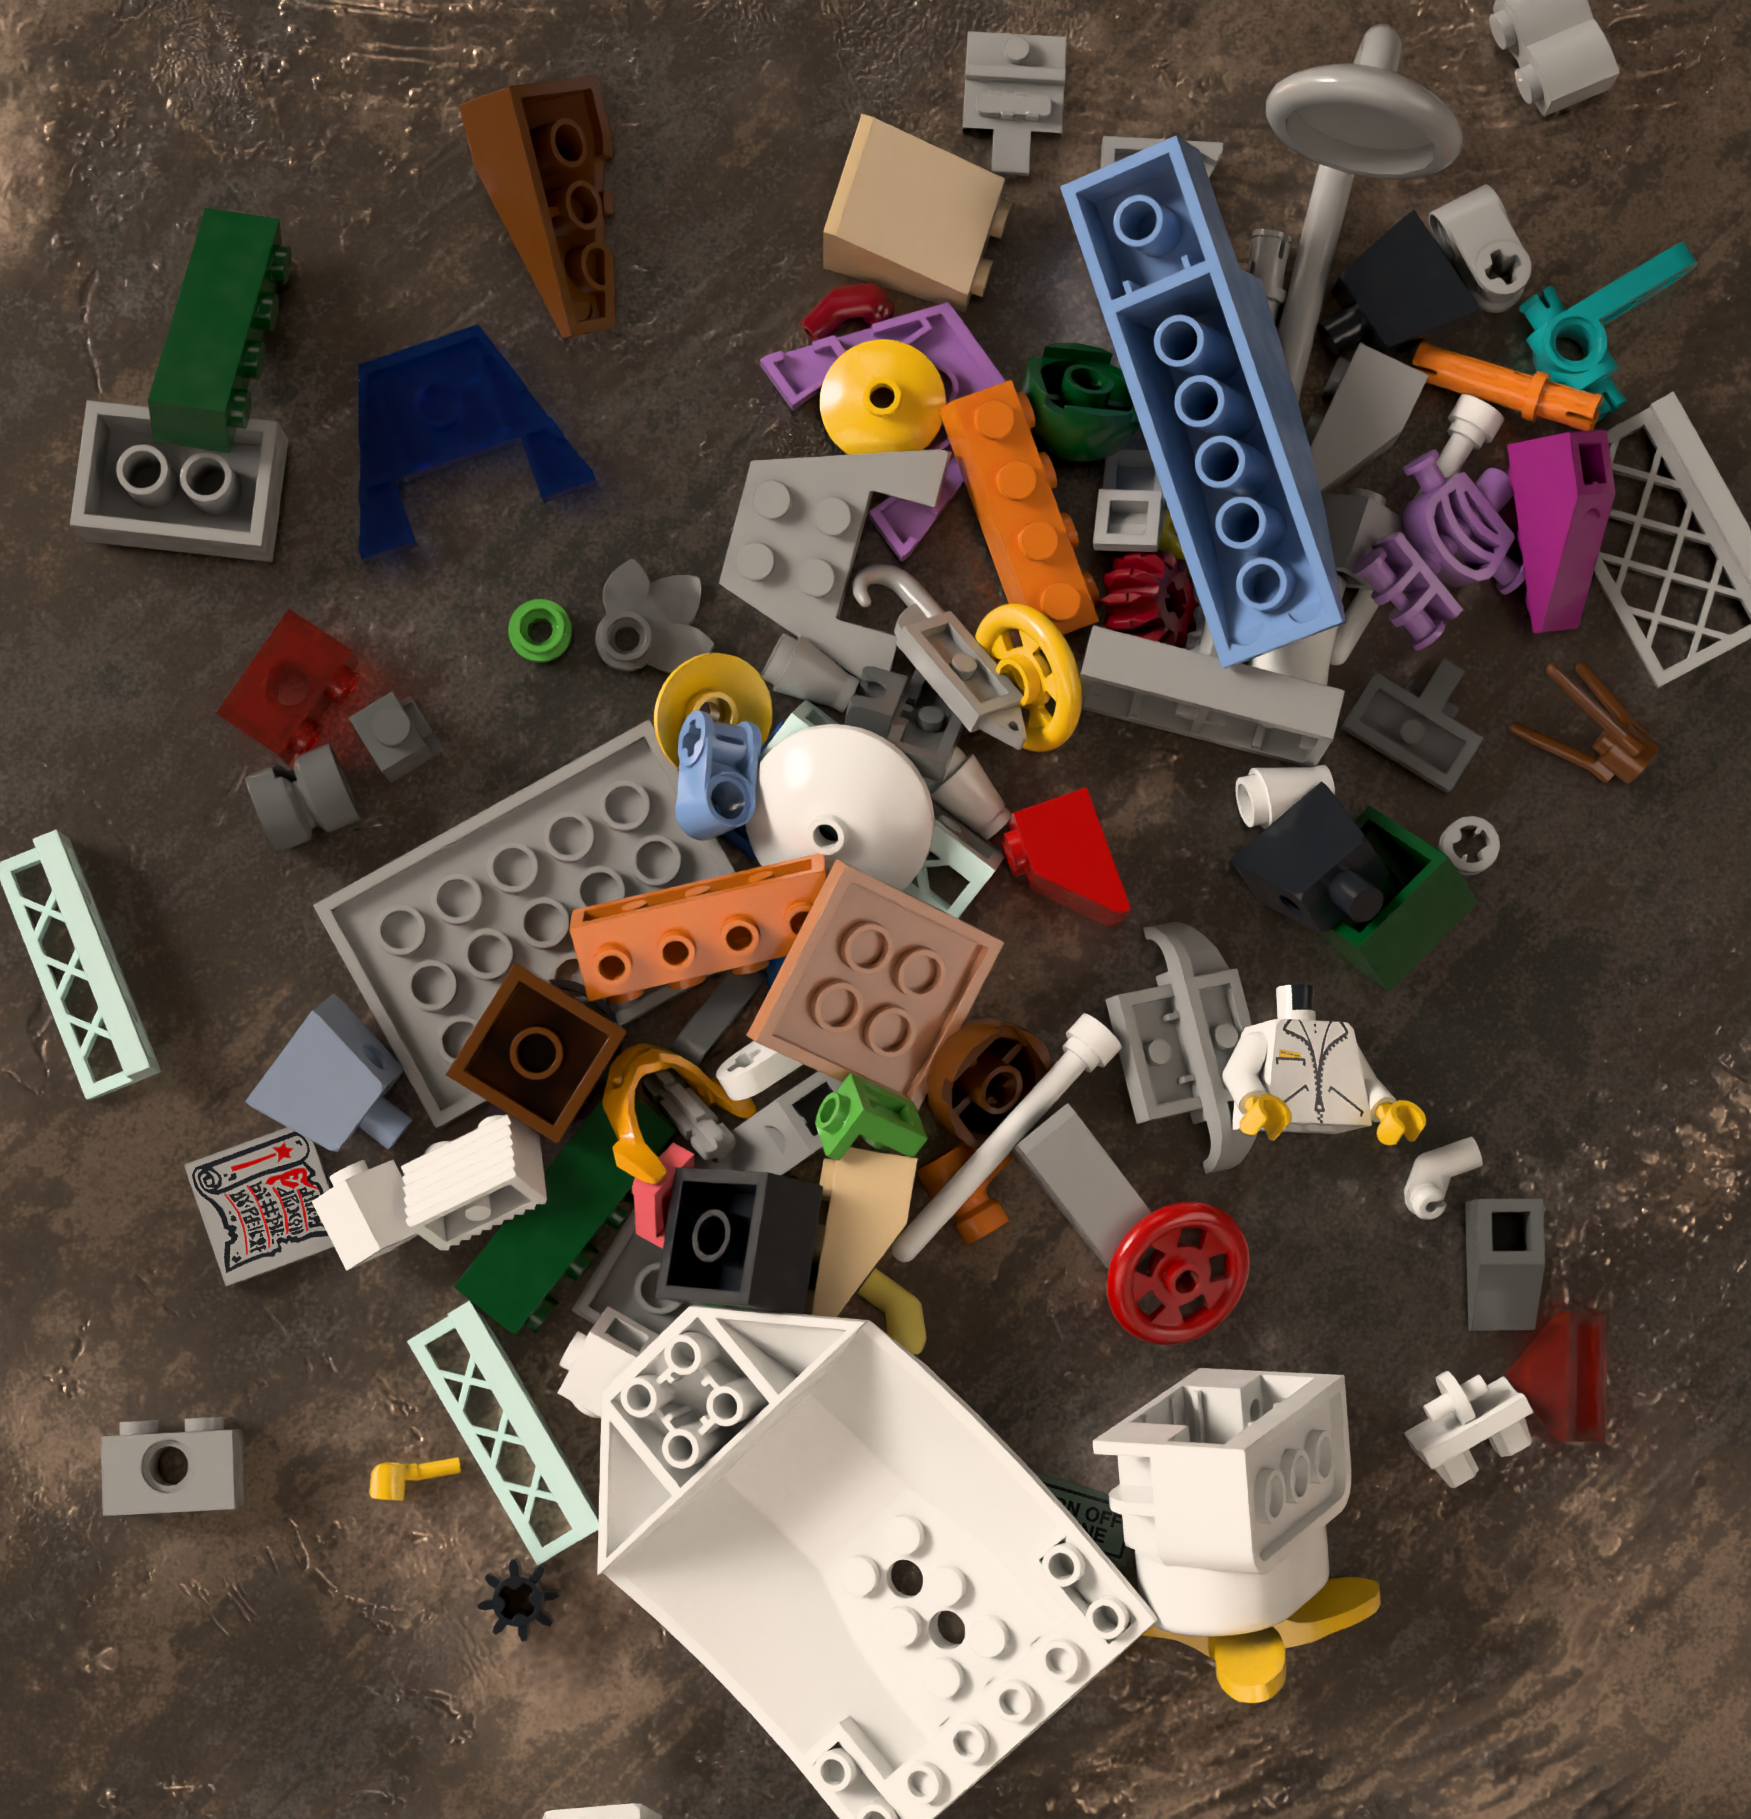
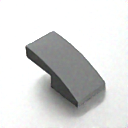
[1093,449,1167,552]

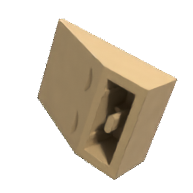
[804,1147,917,1317]

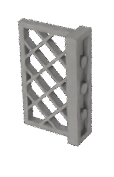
[1593,391,1751,689]

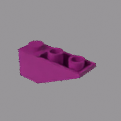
[1507,430,1615,634]

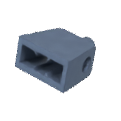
[245,994,413,1152]

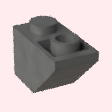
[1465,1198,1545,1331]

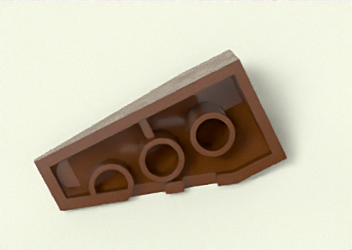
[459,75,615,339]

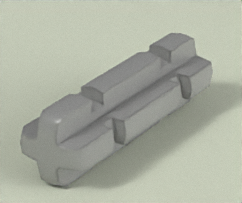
[642,1069,735,1163]

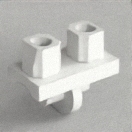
[1404,1371,1533,1488]

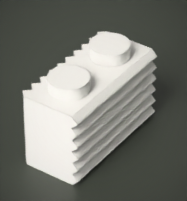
[401,1114,547,1250]

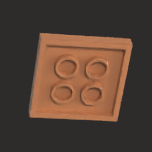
[747,859,1004,1112]

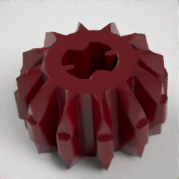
[1099,549,1200,648]

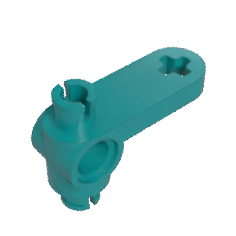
[1519,242,1698,422]

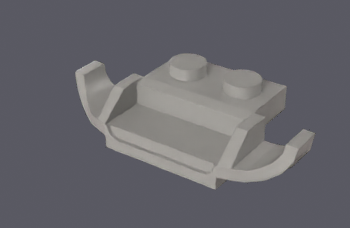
[1105,922,1258,1174]

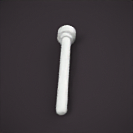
[1330,394,1505,665]
[892,1013,1122,1262]

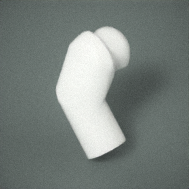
[1404,1136,1483,1220]

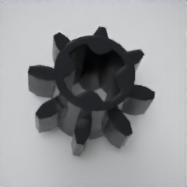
[478,1558,561,1642]

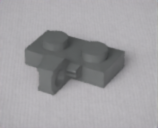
[1340,658,1484,794]

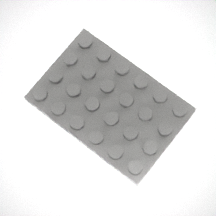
[313,719,735,1130]

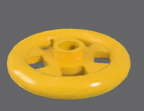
[974,603,1082,752]

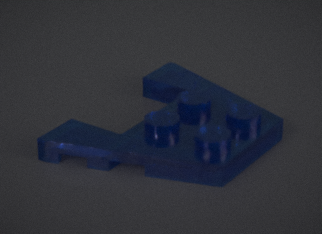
[358,324,597,564]

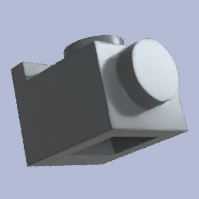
[349,691,444,783]

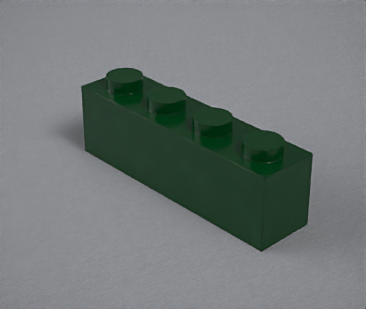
[148,208,292,453]
[453,1097,679,1336]

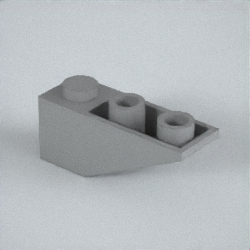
[1305,343,1429,494]
[694,1071,843,1176]

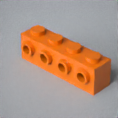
[939,379,1101,635]
[569,853,829,1004]

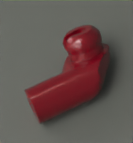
[799,282,895,341]

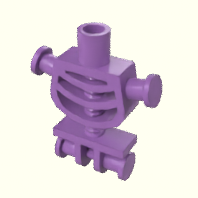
[1352,450,1525,651]

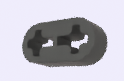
[670,970,770,1067]

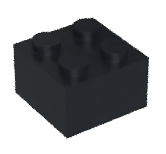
[655,1167,823,1314]

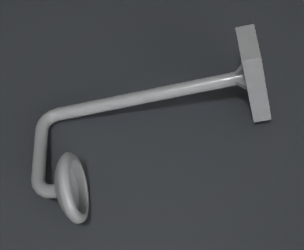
[1079,24,1463,767]

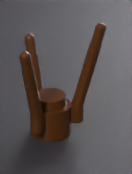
[1508,662,1660,784]

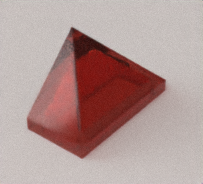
[1504,1311,1606,1442]

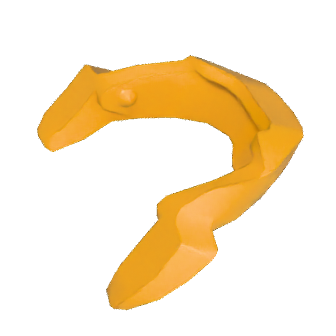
[602,1043,758,1184]

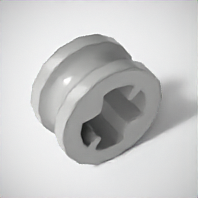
[1438,816,1500,876]

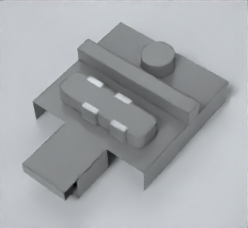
[962,31,1067,176]

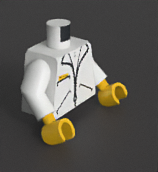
[1222,984,1426,1145]

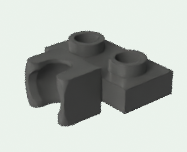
[844,666,964,783]

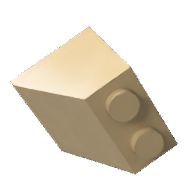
[823,114,1012,313]

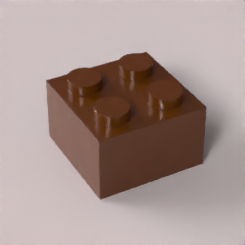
[445,963,629,1144]

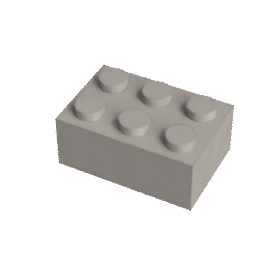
[70,400,289,562]

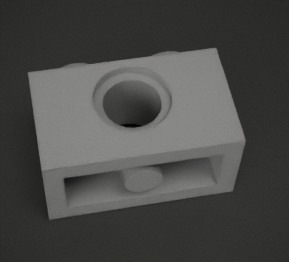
[101,1417,245,1516]

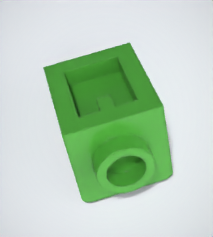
[815,1072,928,1161]

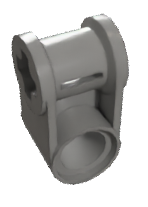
[1428,184,1532,313]

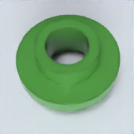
[508,599,572,663]

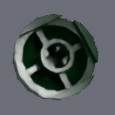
[1021,343,1140,462]

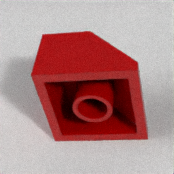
[1001,787,1131,928]

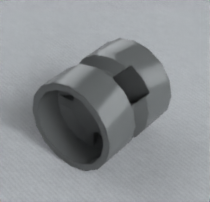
[245,743,361,853]

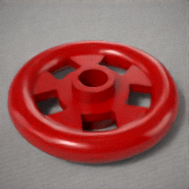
[1107,1202,1250,1345]

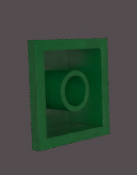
[1319,806,1478,992]

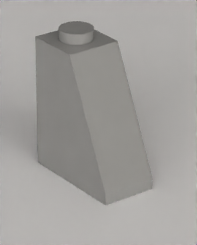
[1011,1103,1156,1269]

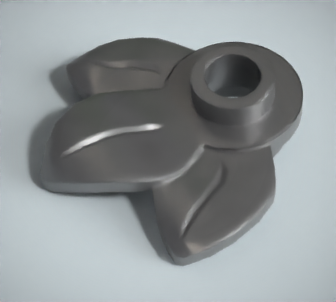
[595,559,714,673]

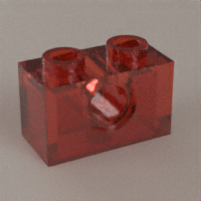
[216,609,360,765]

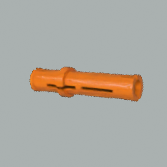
[1412,341,1604,431]

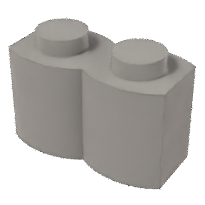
[1489,0,1620,117]

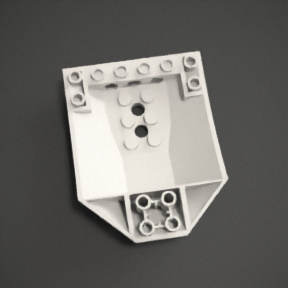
[597,1305,1159,1819]

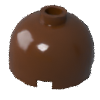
[925,1017,1053,1149]

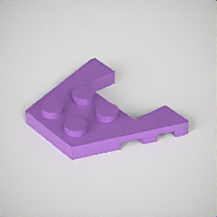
[760,302,1006,562]

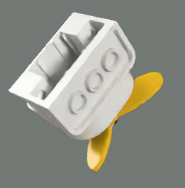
[1093,1368,1381,1703]

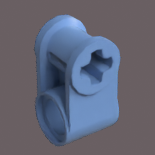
[675,710,762,841]

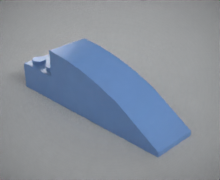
[1060,135,1346,669]

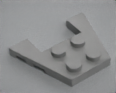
[719,449,952,679]

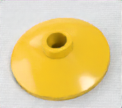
[820,339,946,455]
[654,653,772,769]

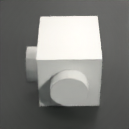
[312,1160,418,1271]
[558,1306,659,1418]

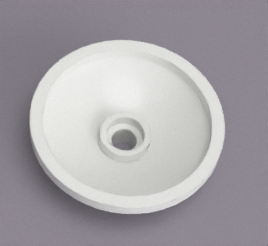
[745,724,935,891]

